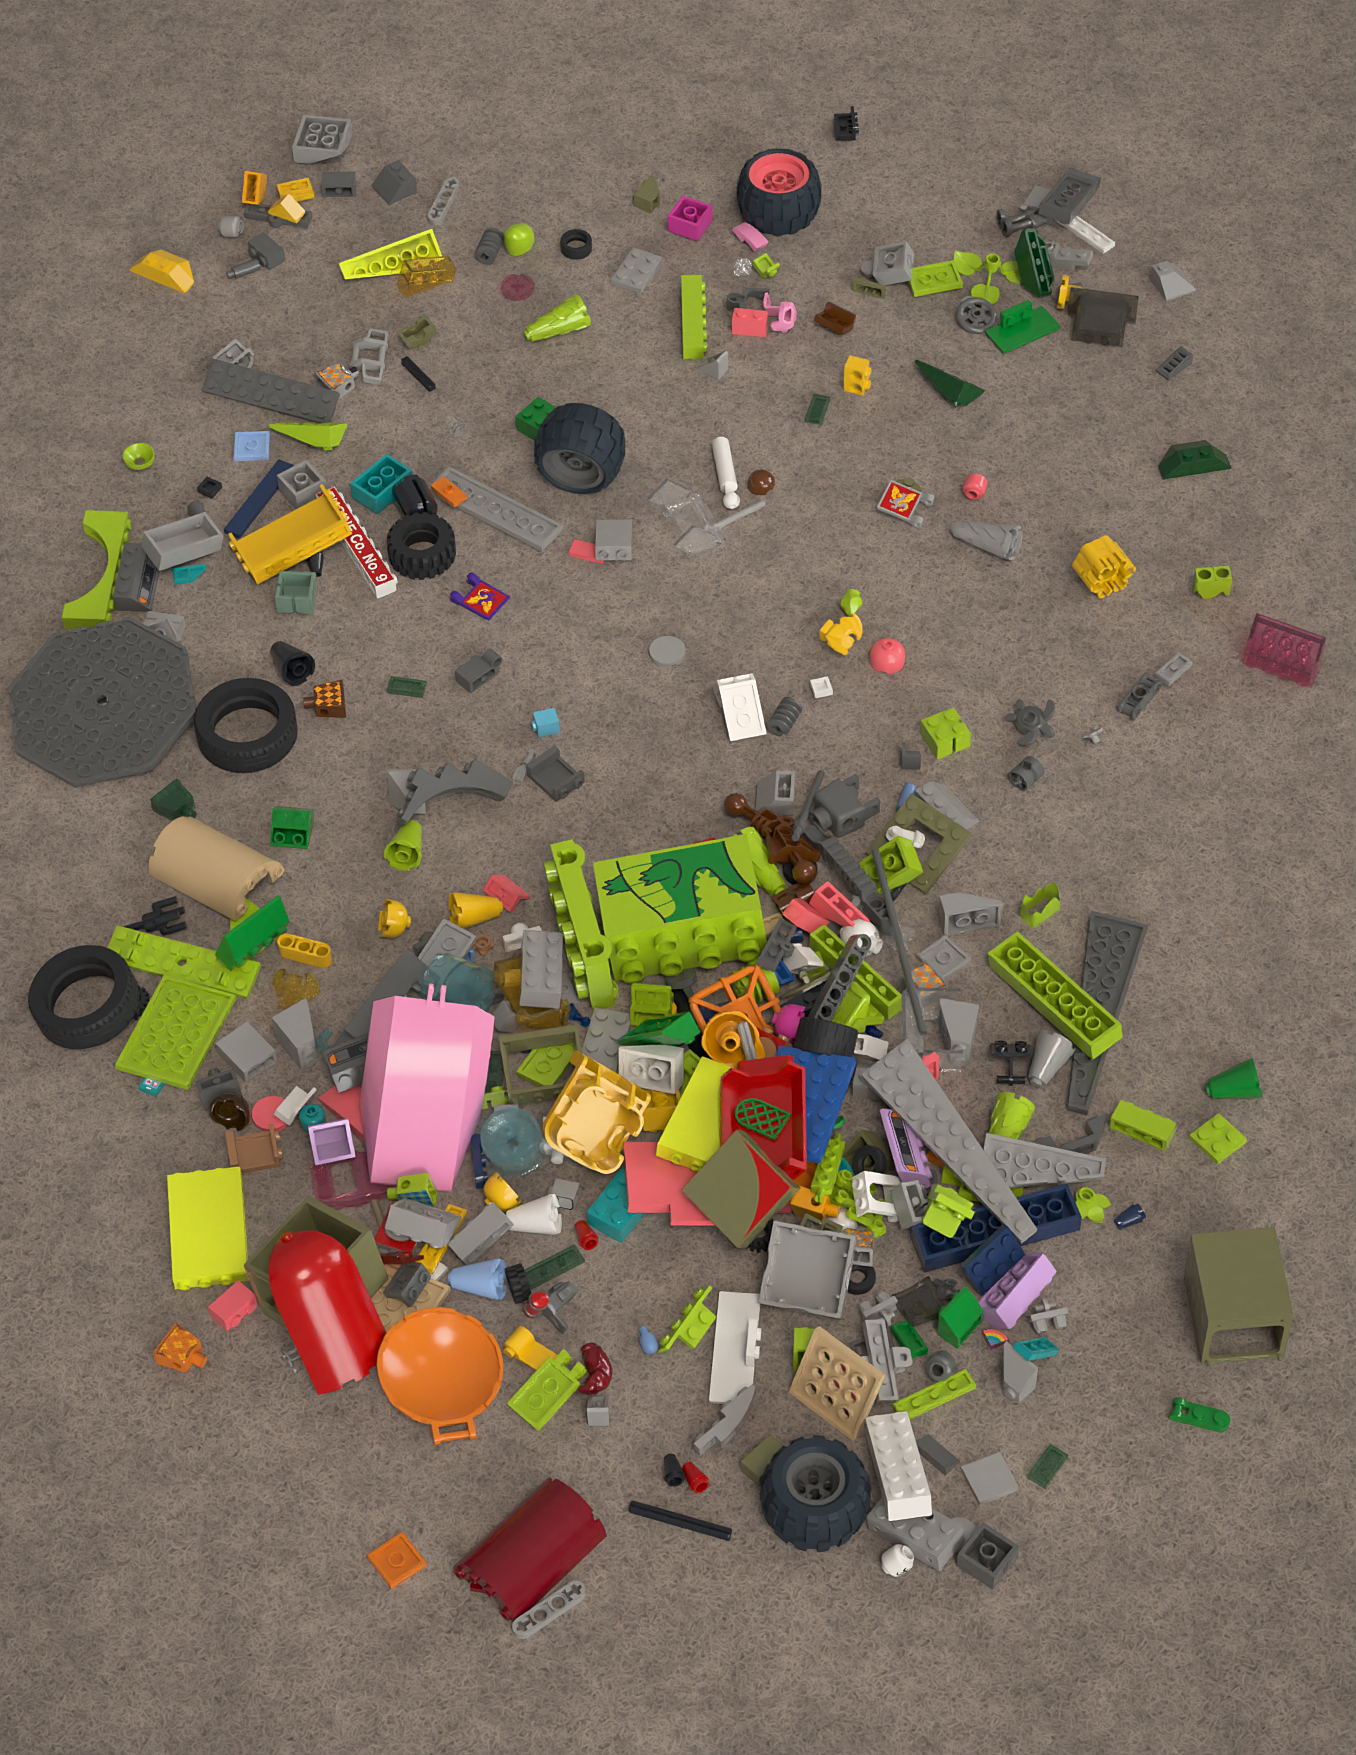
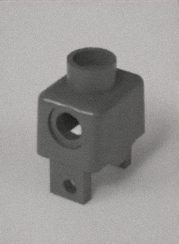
[809,774,880,838]

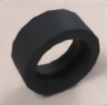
[560,229,592,260]

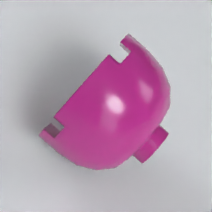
[772,1004,806,1045]

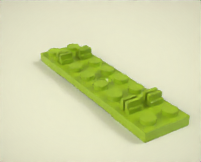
[107,925,261,999]

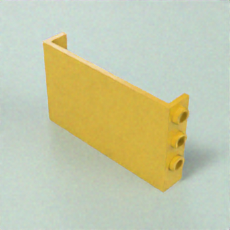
[228,484,352,585]

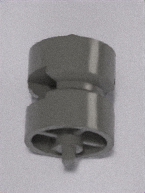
[1008,756,1044,791]

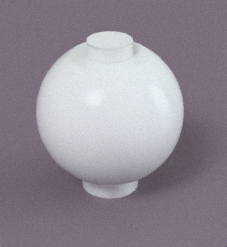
[840,919,883,957]

